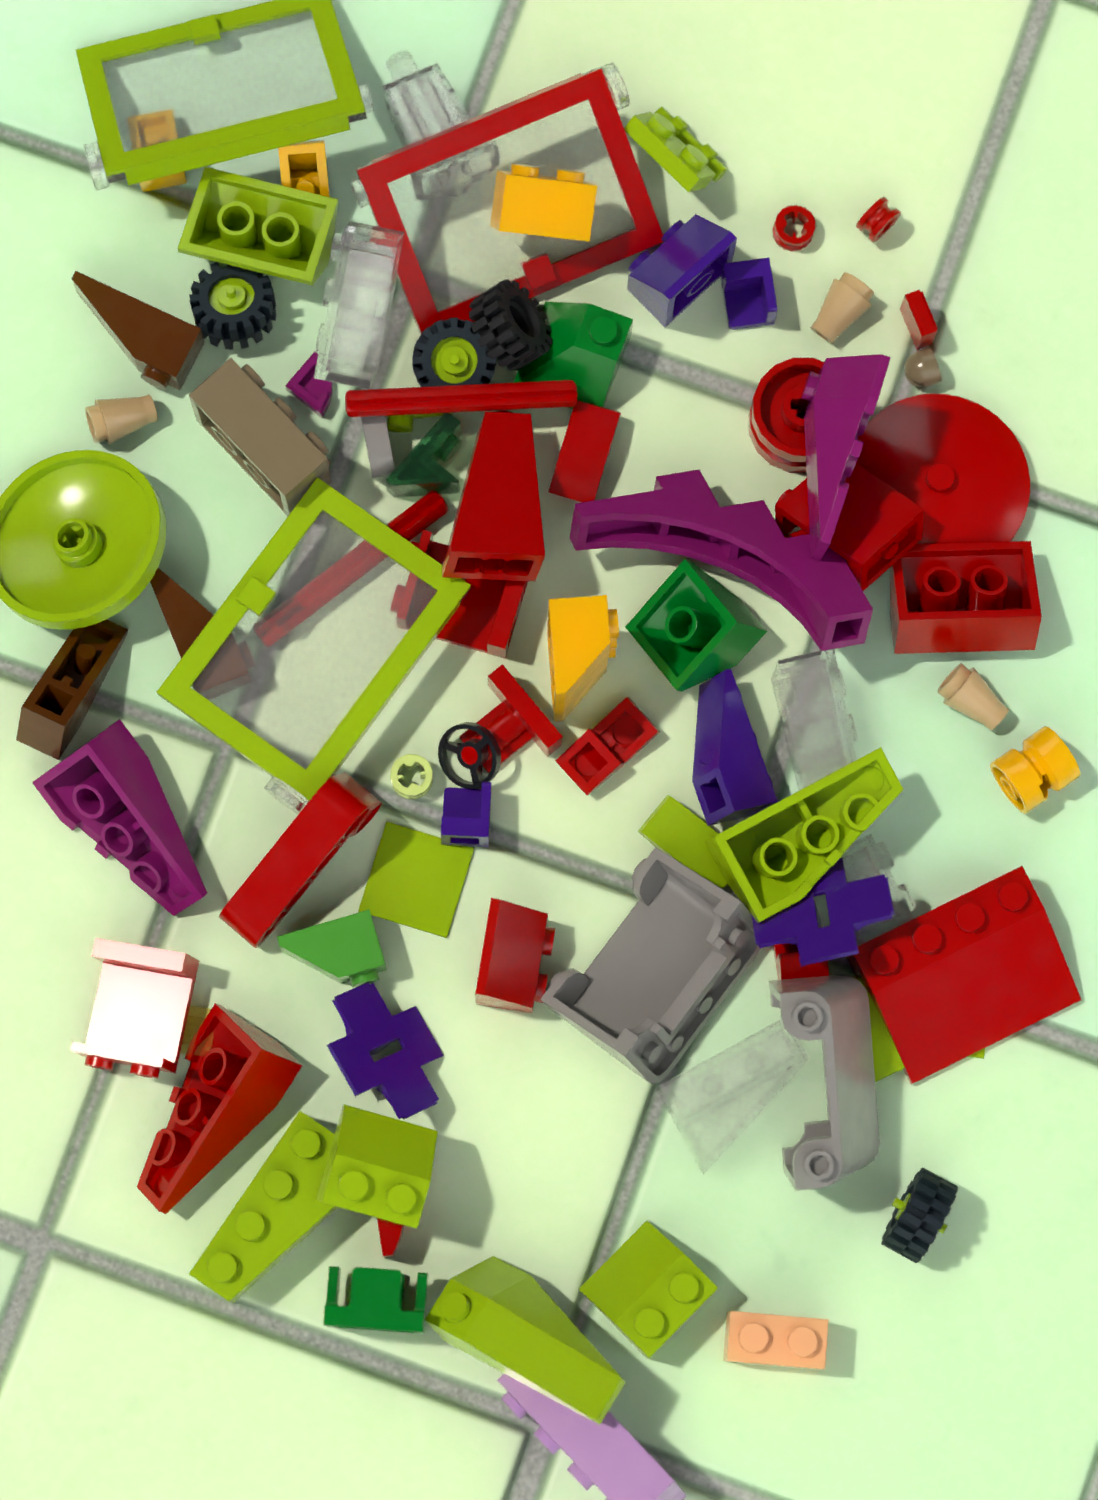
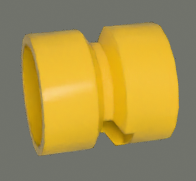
[990,726,1081,814]

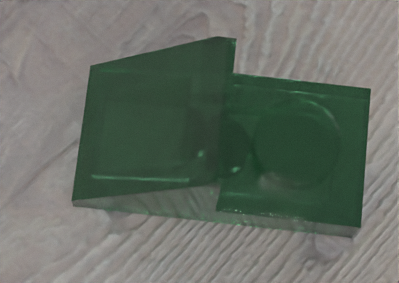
[386,413,462,497]

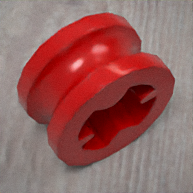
[856,197,901,243]
[772,205,816,251]

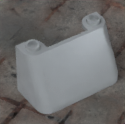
[540,847,761,1084]
[769,975,880,1190]

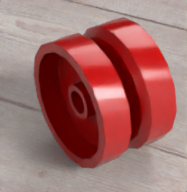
[749,358,824,473]

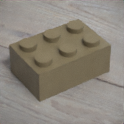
[189,358,332,516]

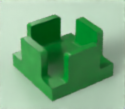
[323,1266,429,1334]

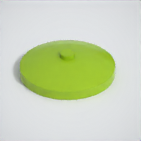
[0,450,167,630]

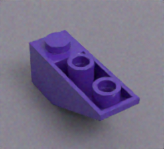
[692,669,778,826]

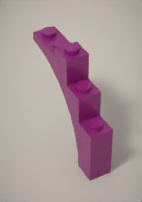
[569,469,873,651]

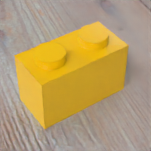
[490,163,597,242]

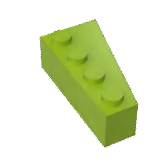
[189,1111,340,1303]

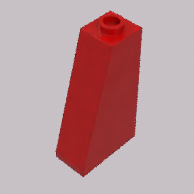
[442,410,545,582]

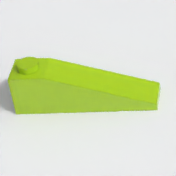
[705,747,904,923]
[425,1256,626,1425]

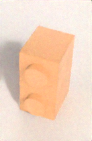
[723,1311,828,1370]

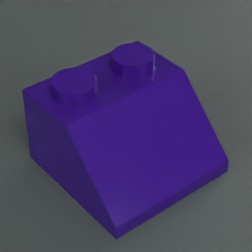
[627,214,737,327]

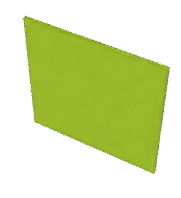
[358,821,475,938]

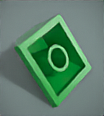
[514,302,633,409]
[625,559,767,692]

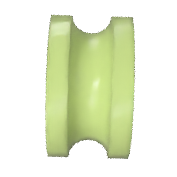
[390,754,433,799]

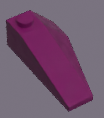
[801,354,891,561]
[32,719,208,916]

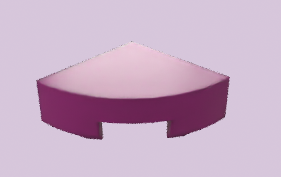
[285,351,332,418]

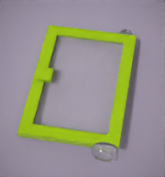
[75,0,374,190]
[156,477,471,814]

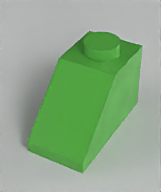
[277,910,387,988]

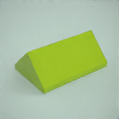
[177,167,339,286]

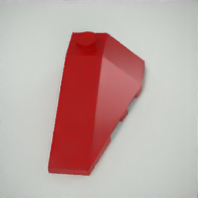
[137,1003,303,1214]

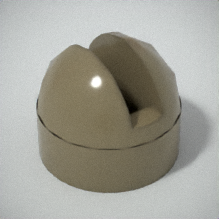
[905,347,942,388]

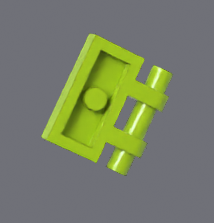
[624,107,727,193]

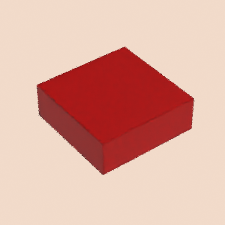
[900,289,938,350]

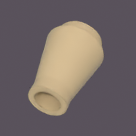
[811,272,874,344]
[85,394,158,445]
[937,663,1009,730]

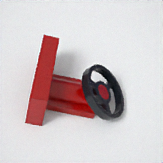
[438,664,563,789]

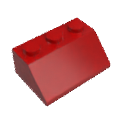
[890,541,1042,654]

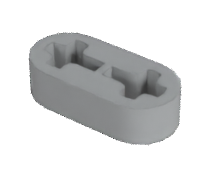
[361,416,395,478]

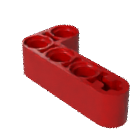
[219,772,382,948]

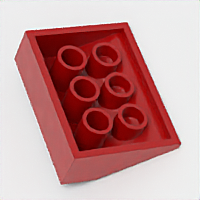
[846,866,1081,1084]

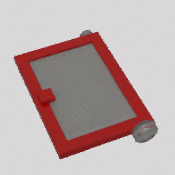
[350,62,663,335]

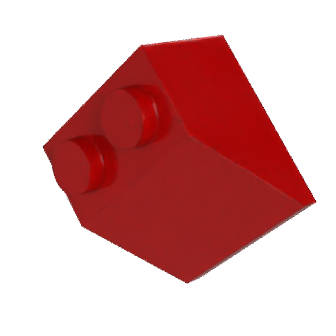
[475,898,556,1013]

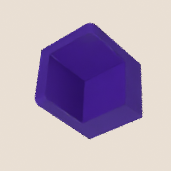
[721,257,778,330]
[441,782,491,847]

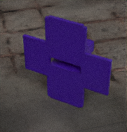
[752,857,895,966]
[327,982,444,1120]

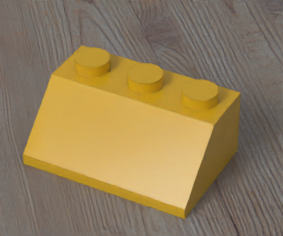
[547,595,619,722]

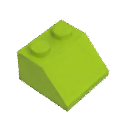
[316,1104,438,1229]
[578,1221,718,1359]

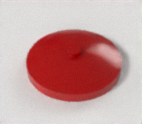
[856,394,1030,544]

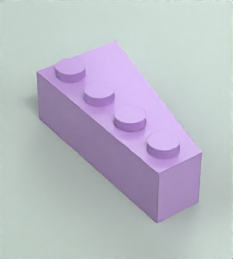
[497,1374,686,1500]

